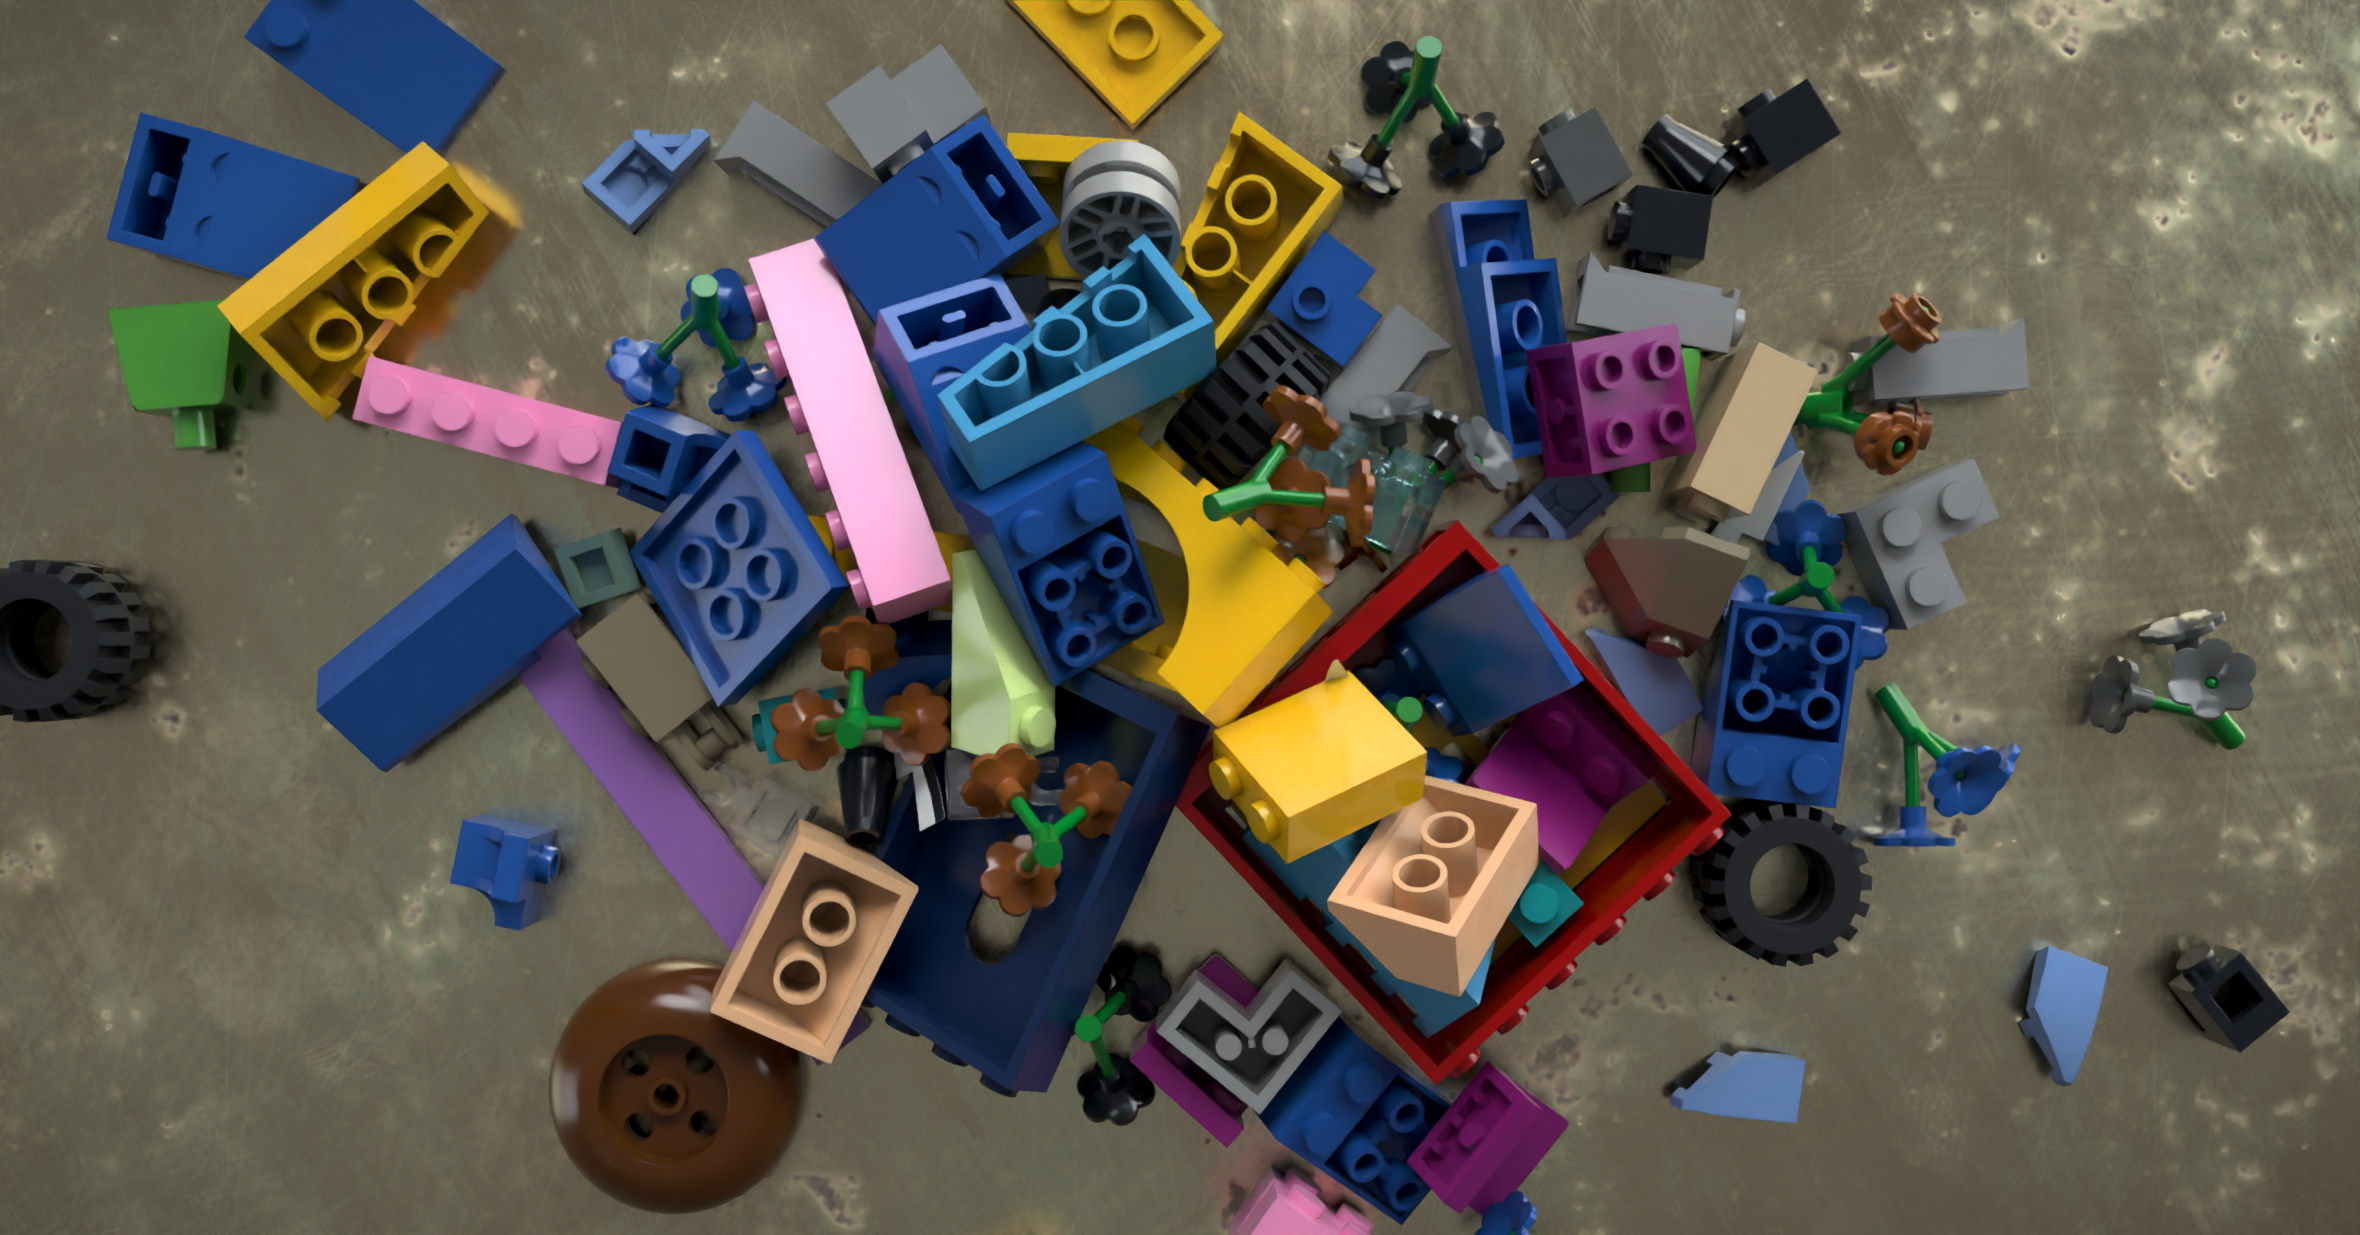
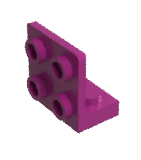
[1525,323,1696,478]
[1466,685,1659,874]
[1130,954,1259,1148]
[1406,1060,1568,1216]

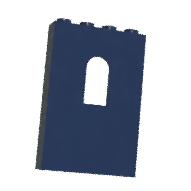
[861,667,1211,1098]

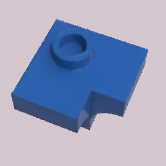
[1263,231,1383,370]
[607,404,731,513]
[863,607,952,716]
[450,814,561,931]

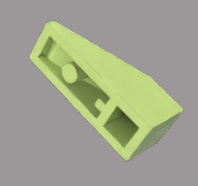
[951,549,1056,756]

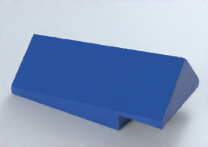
[1429,199,1567,459]
[316,513,582,772]

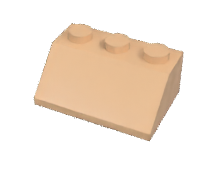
[1327,775,1540,997]
[710,818,919,1065]

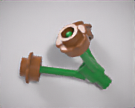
[1793,292,1942,476]

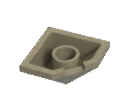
[1585,527,1751,658]

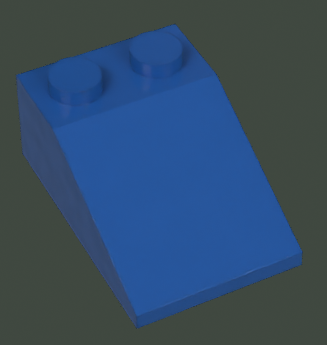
[244,0,503,154]
[1383,563,1584,737]

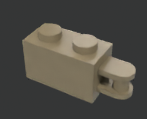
[576,593,743,771]

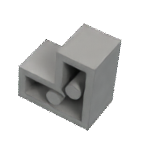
[826,44,991,184]
[1834,458,2000,630]
[1156,958,1342,1115]

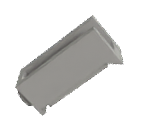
[714,100,883,228]
[1565,252,1745,361]
[1301,303,1454,469]
[1844,316,2029,406]

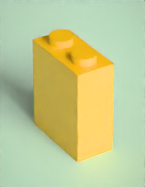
[1209,670,1427,864]

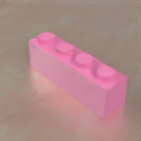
[352,356,623,488]

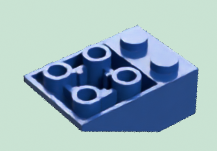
[106,112,360,280]
[814,114,1060,327]
[873,272,1031,513]
[954,441,1165,687]
[1691,599,1863,809]
[1251,1013,1453,1225]

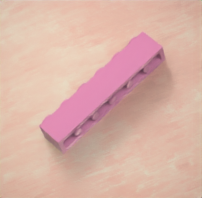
[744,238,952,625]

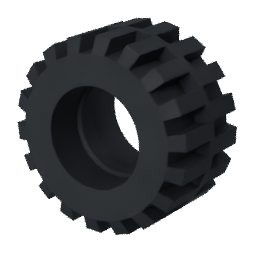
[1163,321,1332,491]
[0,559,151,723]
[1691,800,1872,967]

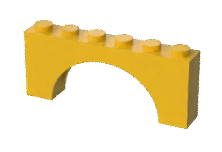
[1082,416,1333,728]

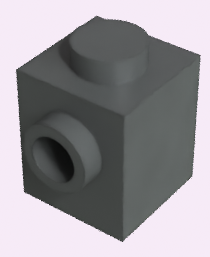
[1528,107,1633,218]

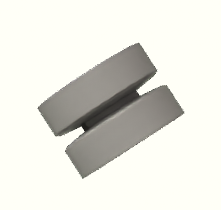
[1060,141,1181,278]

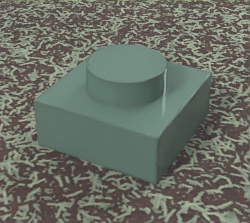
[554,528,642,609]

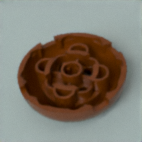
[549,957,807,1214]

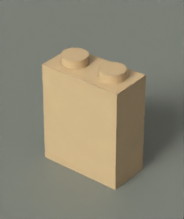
[1660,342,1819,525]

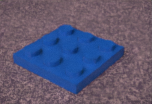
[629,430,850,707]

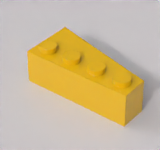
[1173,111,1344,403]
[217,141,489,423]

